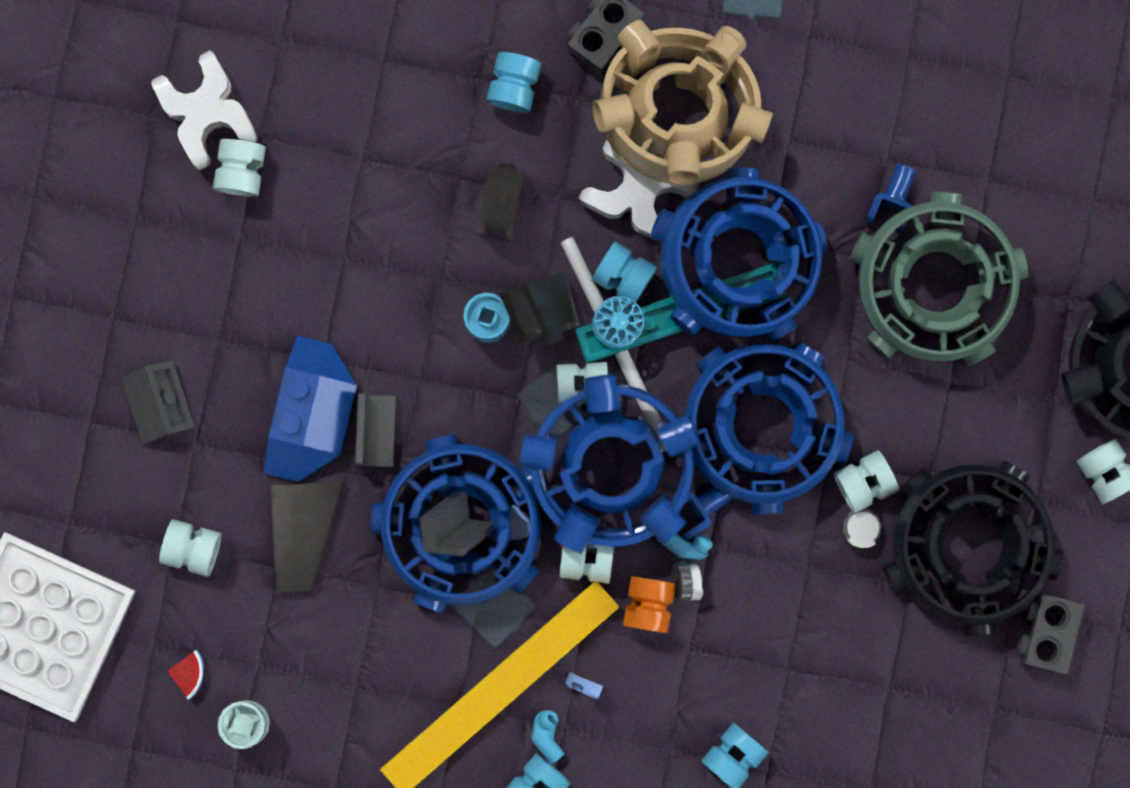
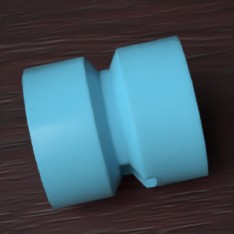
[486,52,542,113]
[591,241,658,303]
[463,293,511,343]
[701,722,769,788]
[506,753,571,788]

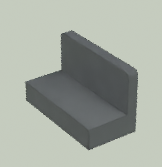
[122,360,195,444]
[355,393,397,468]
[420,492,494,556]

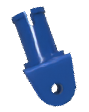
[865,164,917,235]
[683,486,734,541]

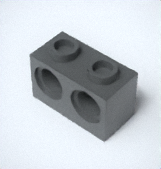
[566,0,644,76]
[1017,594,1085,675]

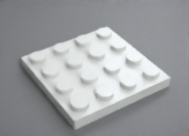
[0,532,136,722]

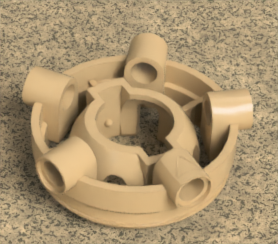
[592,20,773,185]

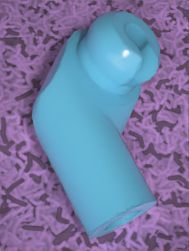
[531,710,565,765]

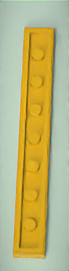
[380,582,619,788]

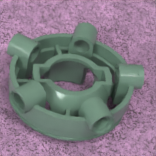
[849,191,1028,367]

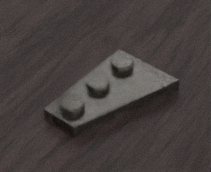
[271,482,344,593]

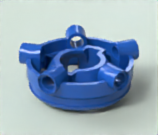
[650,167,827,342]
[678,342,854,515]
[519,374,701,554]
[371,434,541,614]

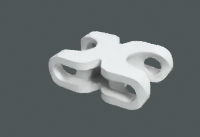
[151,50,257,171]
[578,140,699,243]

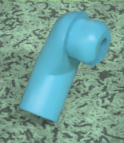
[657,533,713,560]

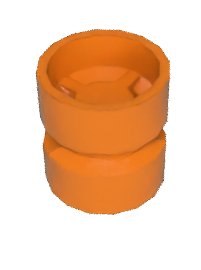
[623,576,676,633]

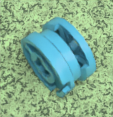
[592,296,644,349]

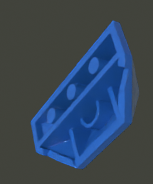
[264,336,357,482]

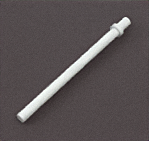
[561,237,667,452]

